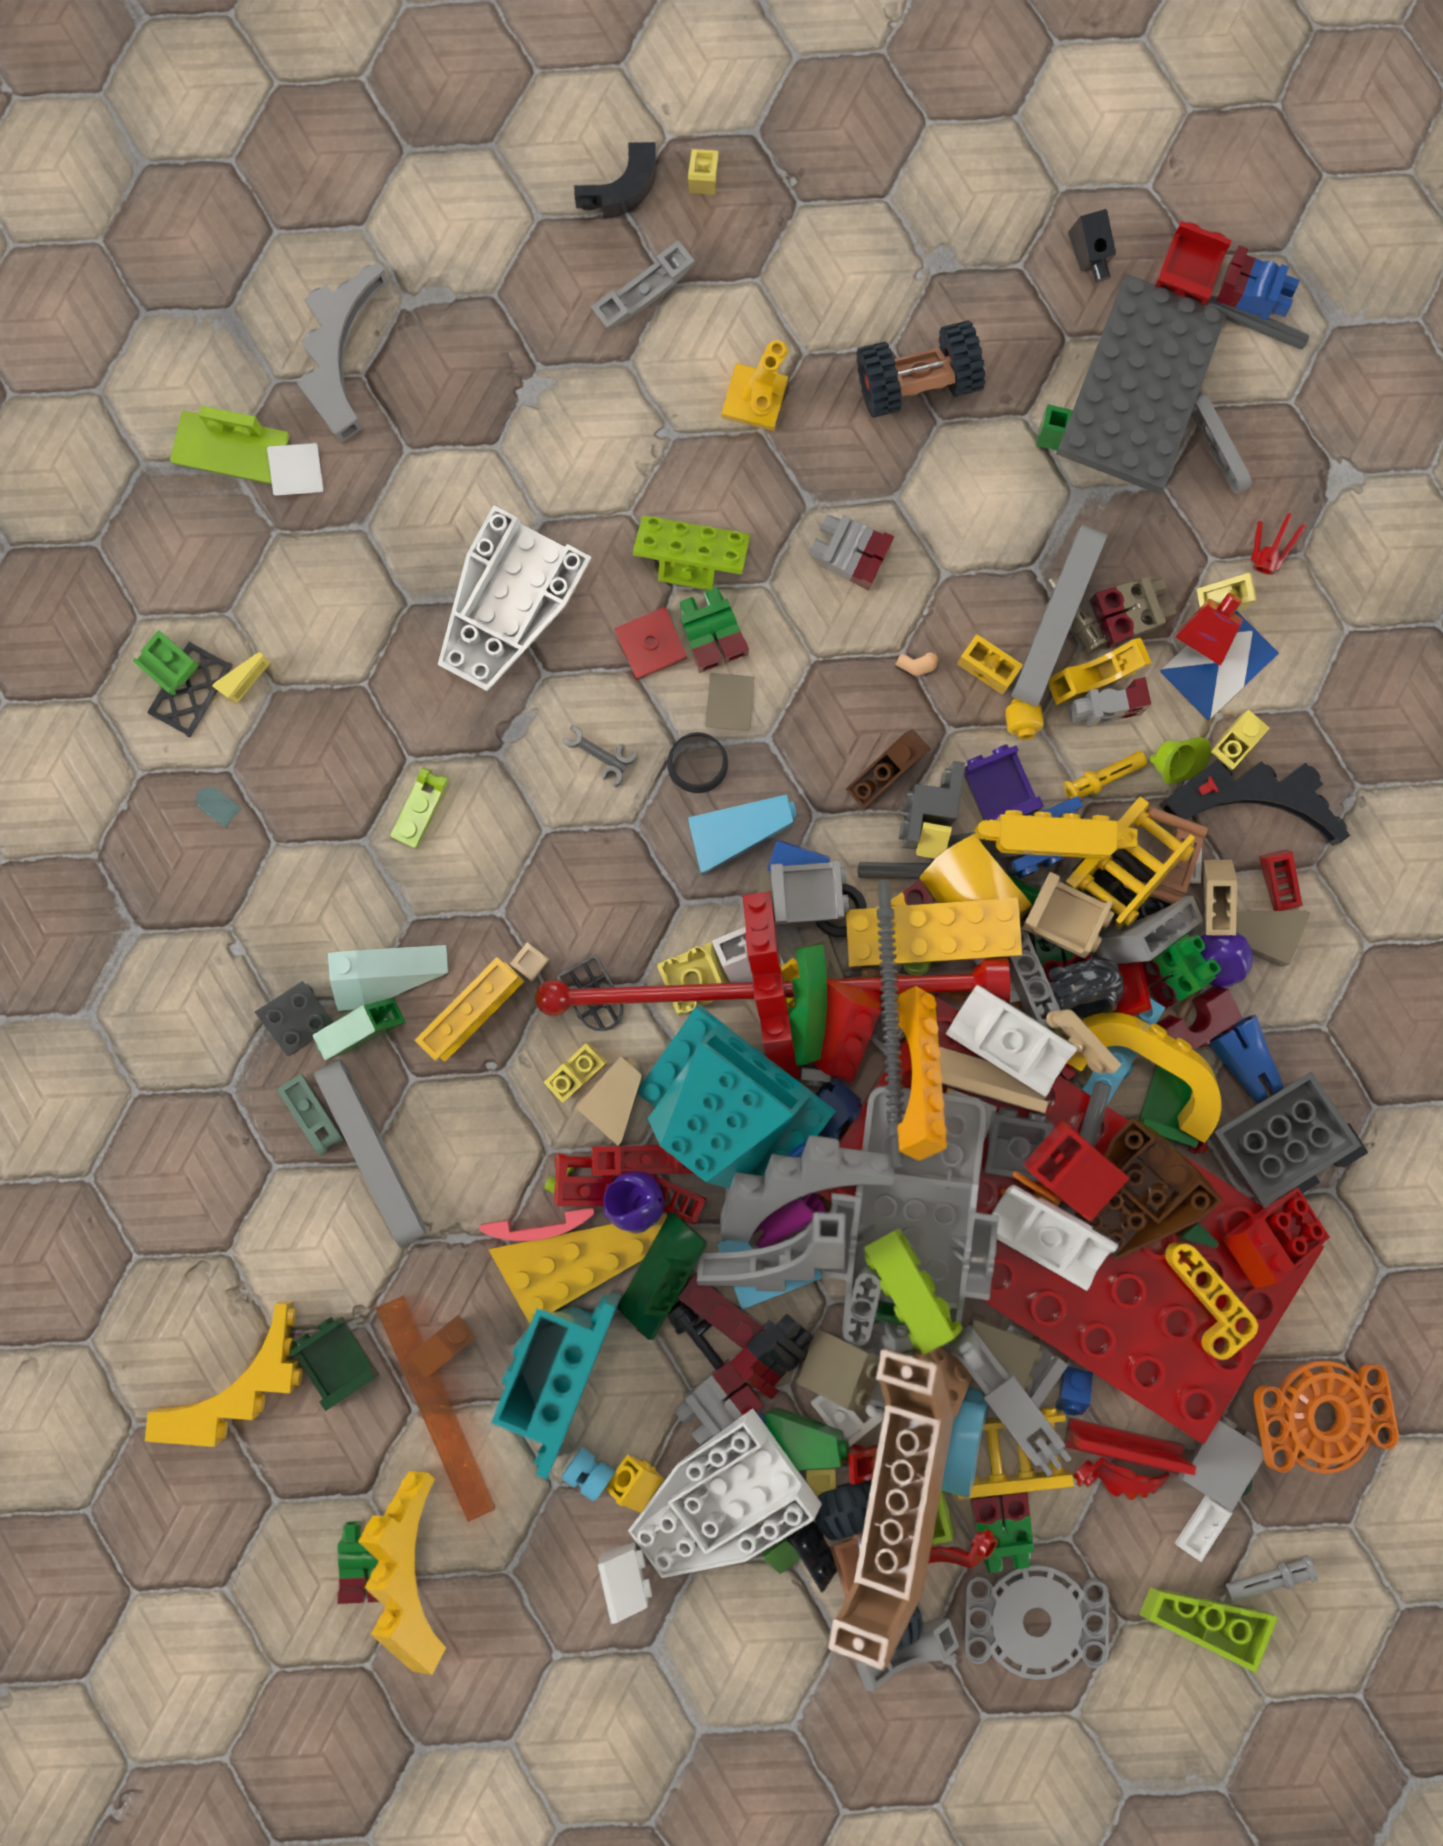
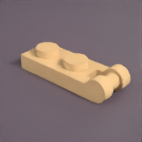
[1046,1010,1121,1073]

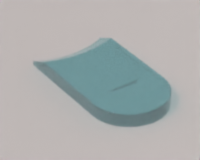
[196,787,242,828]

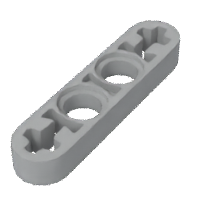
[1191,393,1252,494]

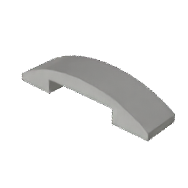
[591,240,695,329]

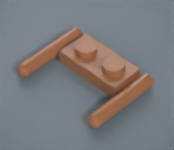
[1123,807,1208,904]

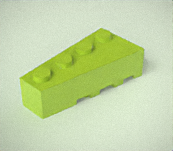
[864,1228,964,1355]
[1139,1587,1278,1673]

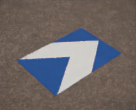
[1160,610,1279,720]

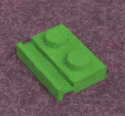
[133,630,199,696]

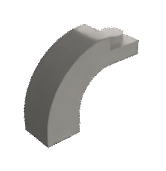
[856,1618,959,1691]

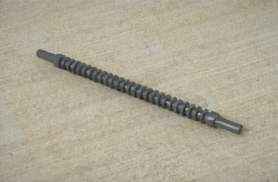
[877,880,905,1168]

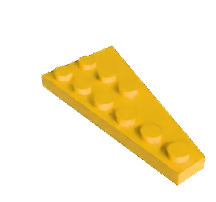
[488,1213,667,1324]

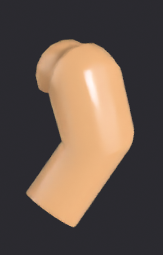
[895,652,938,676]

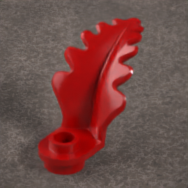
[1073,1457,1170,1500]
[928,1529,998,1569]

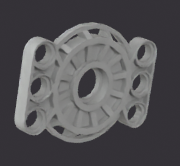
[963,1564,1109,1680]

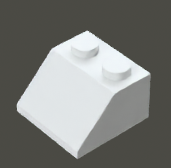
[598,1542,652,1624]

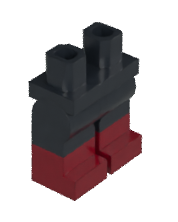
[730,1313,813,1400]

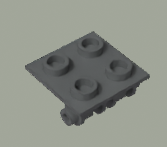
[255,981,334,1056]

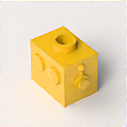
[605,1454,664,1513]

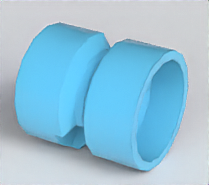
[560,1446,615,1502]

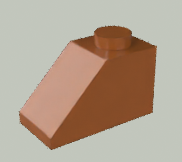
[407,1315,476,1379]

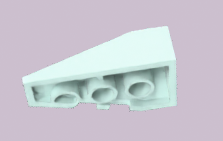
[328,945,449,1011]

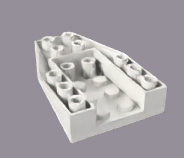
[628,1408,822,1578]

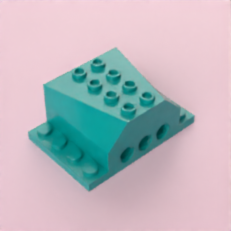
[637,1005,836,1188]
[491,1290,622,1480]

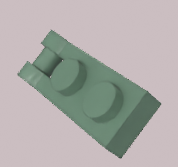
[277,1074,345,1156]

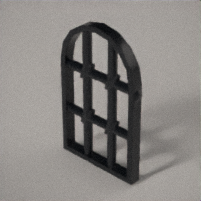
[557,954,623,1031]

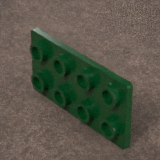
[617,1212,707,1340]

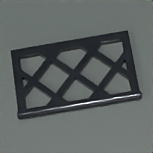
[147,642,233,738]

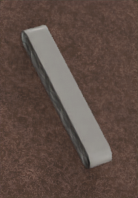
[1010,524,1107,707]
[314,1059,427,1248]

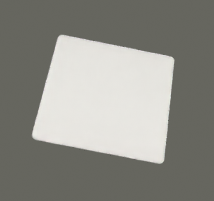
[267,443,323,496]

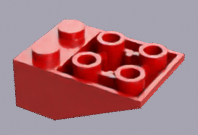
[1023,1120,1130,1222]
[1223,1187,1330,1289]

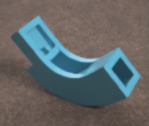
[941,1388,990,1498]

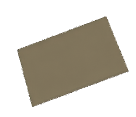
[706,673,754,731]

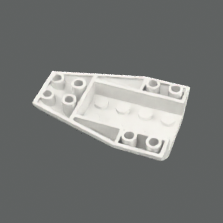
[438,505,592,692]

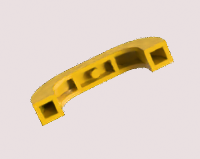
[1062,1012,1221,1143]

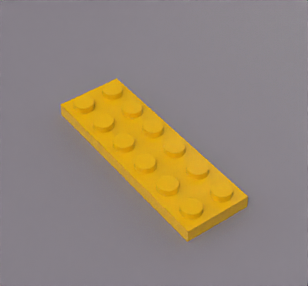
[846,898,1022,967]

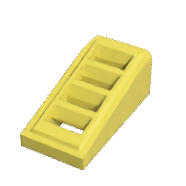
[212,652,270,704]

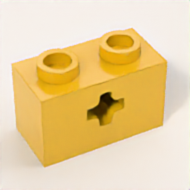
[957,634,1023,695]

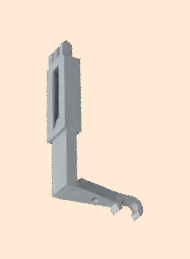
[947,1325,1072,1477]

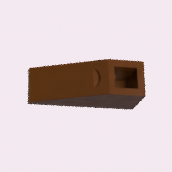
[846,729,931,809]

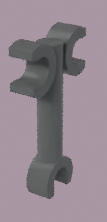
[562,725,637,787]

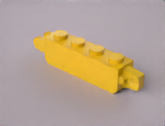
[974,810,1138,859]

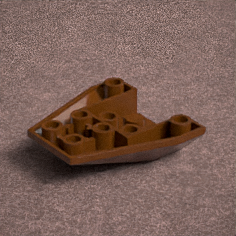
[1074,1117,1222,1260]

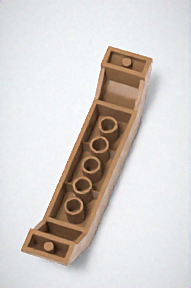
[828,1348,954,1670]

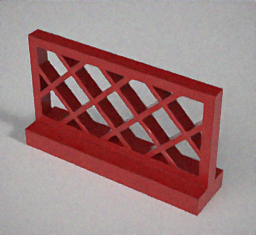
[1064,1417,1197,1476]

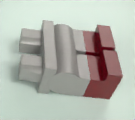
[809,515,895,591]
[1069,677,1151,727]
[675,1358,763,1446]

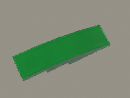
[788,944,827,1065]

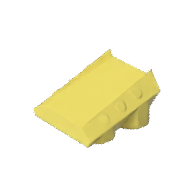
[657,942,730,1016]

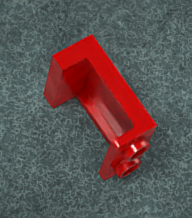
[1155,221,1232,306]

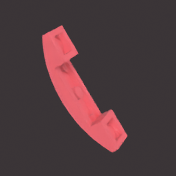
[479,1207,596,1241]

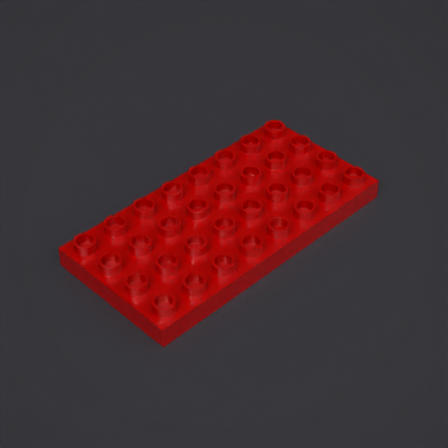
[816,995,1325,1445]

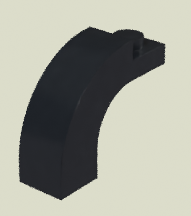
[574,142,657,218]

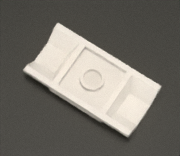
[946,985,1077,1097]
[991,1185,1118,1291]

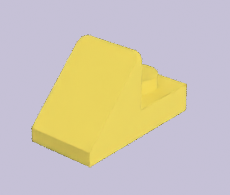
[688,149,719,195]
[1197,573,1257,611]
[916,822,952,859]

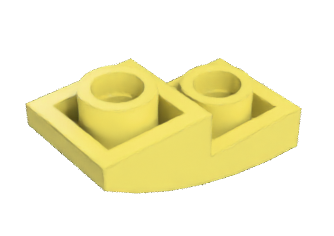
[544,1042,607,1103]

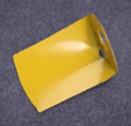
[919,834,1032,920]

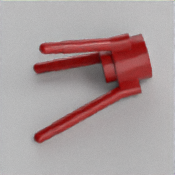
[1250,513,1306,575]

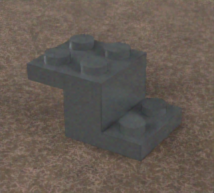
[899,761,965,849]

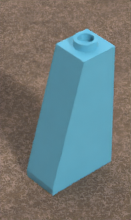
[688,794,797,875]

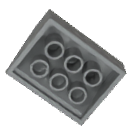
[1209,1072,1362,1207]

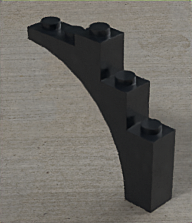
[1159,759,1351,846]

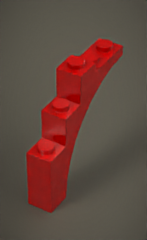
[742,891,801,1079]

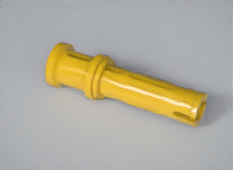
[1063,750,1148,800]

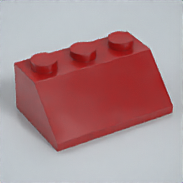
[811,979,881,1081]

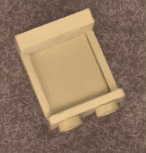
[1022,872,1114,958]

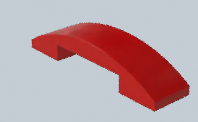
[592,1145,695,1176]

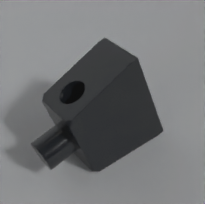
[1068,209,1116,283]

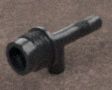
[667,1300,723,1369]

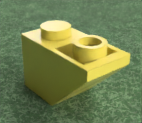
[1211,710,1270,770]

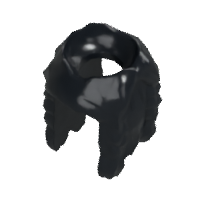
[1049,956,1124,1018]

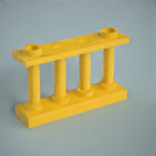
[1066,796,1195,930]
[415,957,525,1062]
[955,1407,1074,1499]

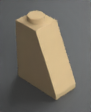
[1203,860,1237,935]
[575,1056,643,1146]

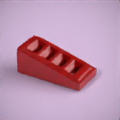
[1259,850,1303,911]
[654,1175,706,1225]

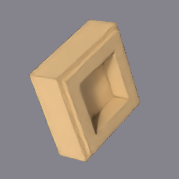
[510,942,550,982]

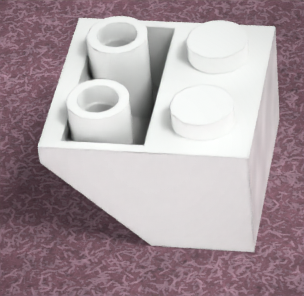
[712,927,784,983]

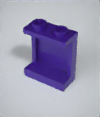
[963,744,1044,821]

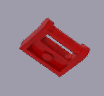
[554,1153,613,1206]

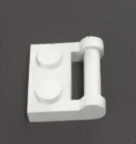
[810,1395,884,1447]

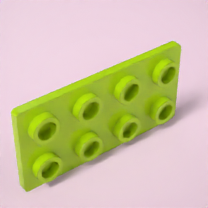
[170,405,289,485]
[633,515,750,590]

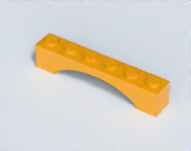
[895,986,947,1161]

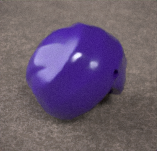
[1200,932,1253,988]
[603,1171,664,1234]

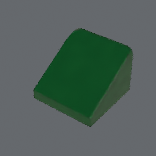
[1176,1222,1218,1248]
[875,1301,904,1325]

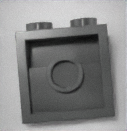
[984,1107,1054,1182]

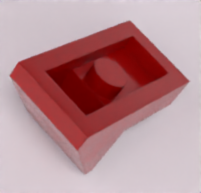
[848,1444,879,1484]

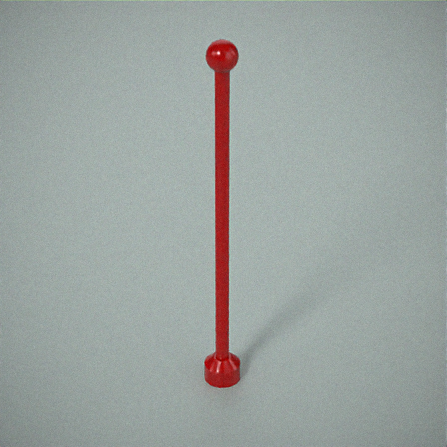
[535,958,1011,1017]

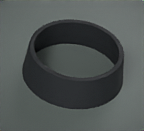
[667,732,728,793]

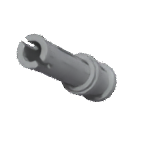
[1225,1555,1318,1603]

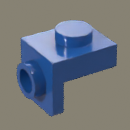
[1055,1366,1093,1416]

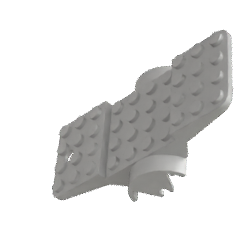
[823,1086,999,1359]

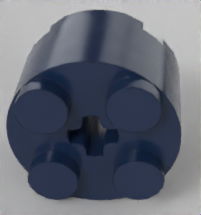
[815,1076,861,1139]

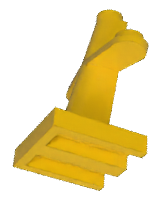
[721,340,789,431]

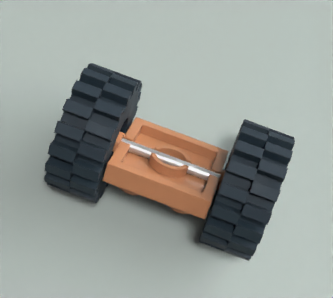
[856,320,985,418]

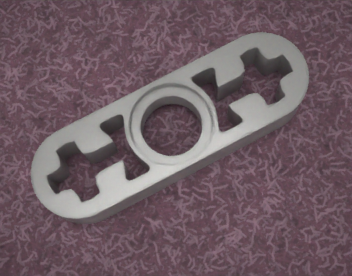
[844,1266,881,1347]

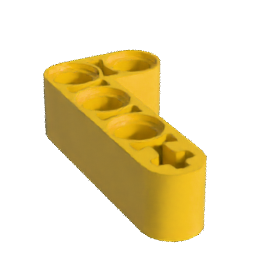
[1165,1242,1258,1360]

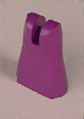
[752,1192,826,1249]

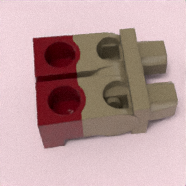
[1089,576,1177,649]

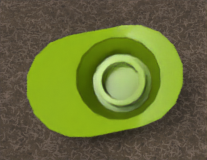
[1149,737,1211,785]

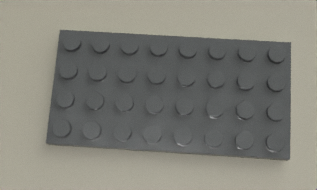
[1056,273,1227,495]

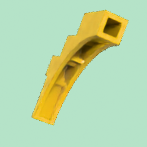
[145,1300,302,1447]
[358,1471,446,1675]

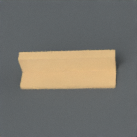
[939,1047,1048,1113]

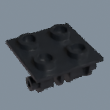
[790,1520,837,1593]

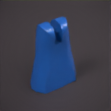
[1208,1014,1284,1103]

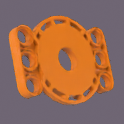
[1254,1360,1399,1474]

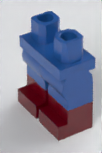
[1216,245,1300,320]

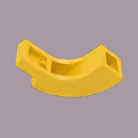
[1047,637,1152,705]

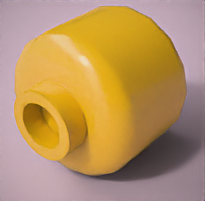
[1005,699,1044,740]

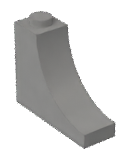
[1096,895,1204,964]

